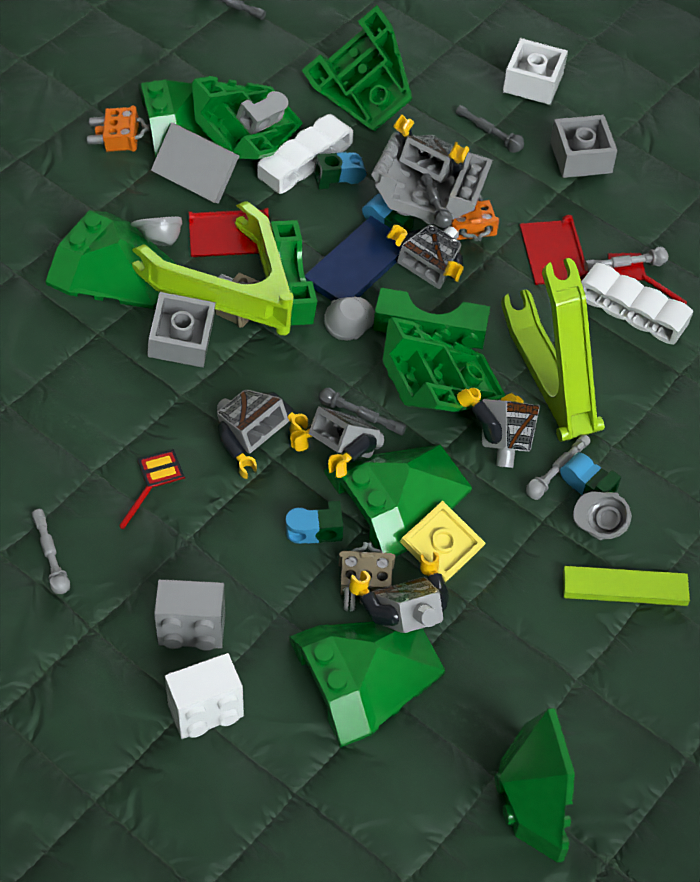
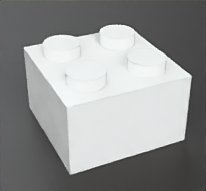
[503,38,568,105]
[165,653,244,739]

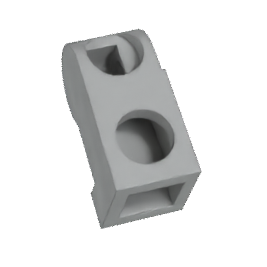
[236,91,288,135]

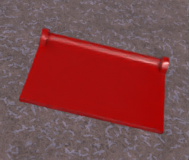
[189,208,269,257]
[519,215,588,285]

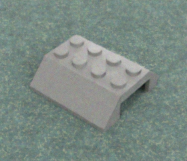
[371,132,493,224]

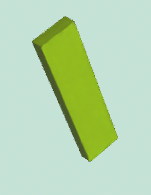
[563,566,690,606]

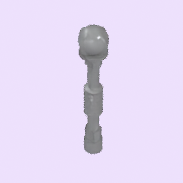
[584,247,668,271]
[526,434,591,500]
[32,509,71,594]

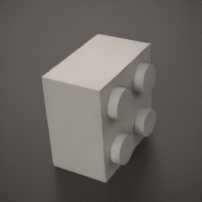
[550,115,617,178]
[148,292,216,368]
[155,580,225,650]

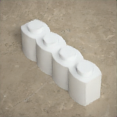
[258,114,353,194]
[581,263,693,345]

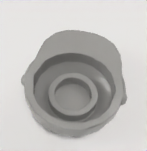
[130,217,182,246]
[324,297,375,341]
[573,491,632,540]

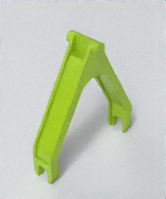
[132,201,294,335]
[501,258,605,442]

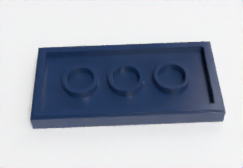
[305,216,402,301]

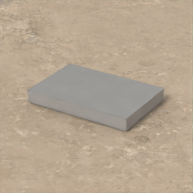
[151,122,240,204]

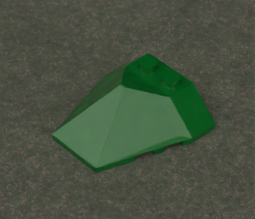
[302,5,413,131]
[192,76,303,159]
[138,80,211,158]
[46,210,176,309]
[383,317,506,412]
[324,444,472,557]
[289,622,445,747]
[494,708,575,863]

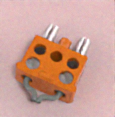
[87,105,150,152]
[450,195,499,241]

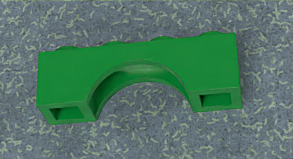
[270,220,317,326]
[373,287,491,349]

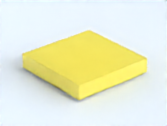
[400,501,486,583]

